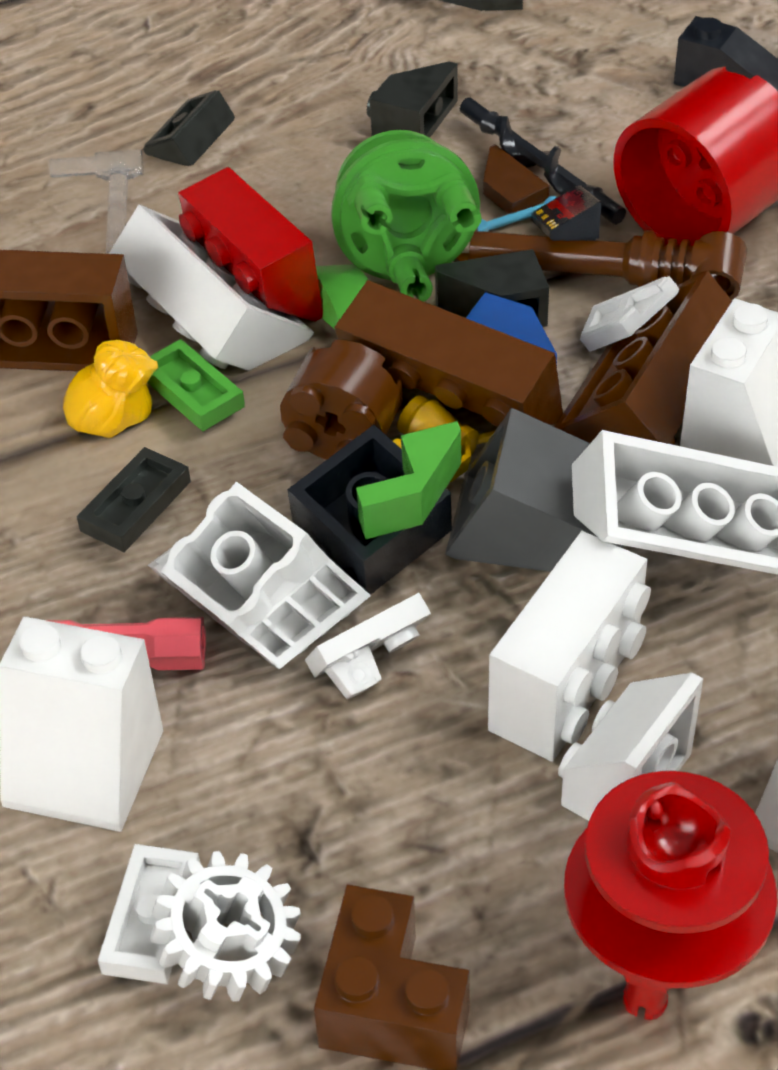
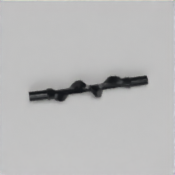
[460,97,626,225]

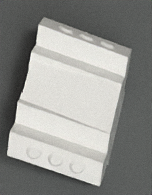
[148,482,371,669]

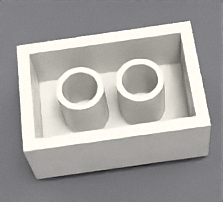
[488,531,651,762]

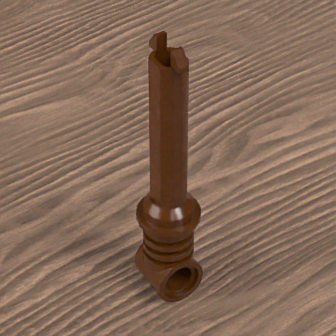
[454,228,747,300]

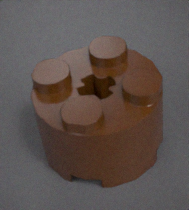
[280,339,403,460]

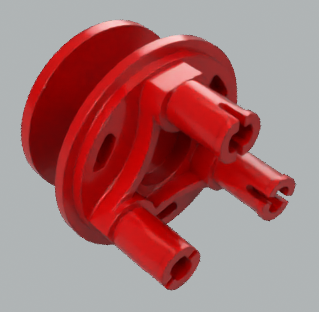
[564,771,777,1020]

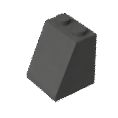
[445,408,624,572]

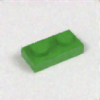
[147,339,245,432]

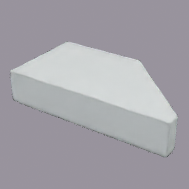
[580,276,679,352]

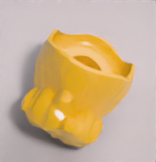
[63,340,158,438]

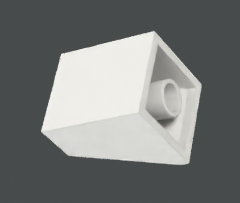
[680,298,778,467]
[0,616,163,832]

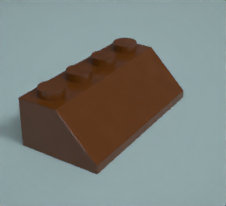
[554,271,732,445]
[334,280,563,427]

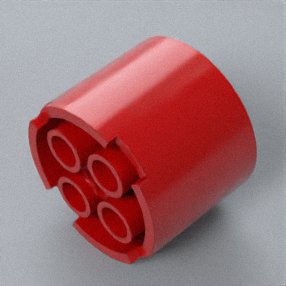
[613,67,778,246]

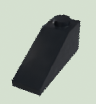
[674,16,778,91]

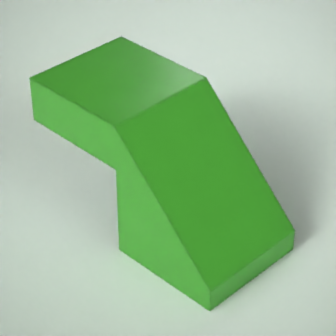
[356,421,461,539]

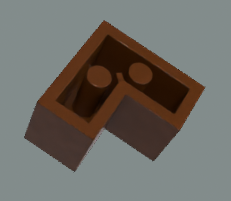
[314,884,470,1070]

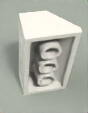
[109,205,314,371]
[572,430,778,575]

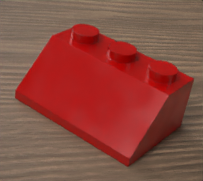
[178,166,323,322]

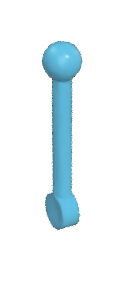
[478,196,557,232]

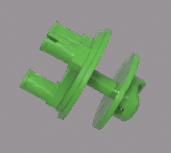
[331,130,482,302]

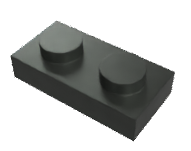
[76,447,191,553]

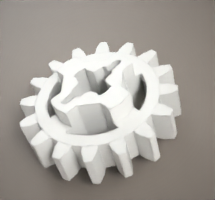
[150,851,301,1002]

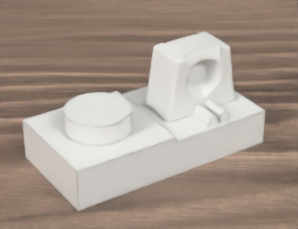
[305,593,431,699]

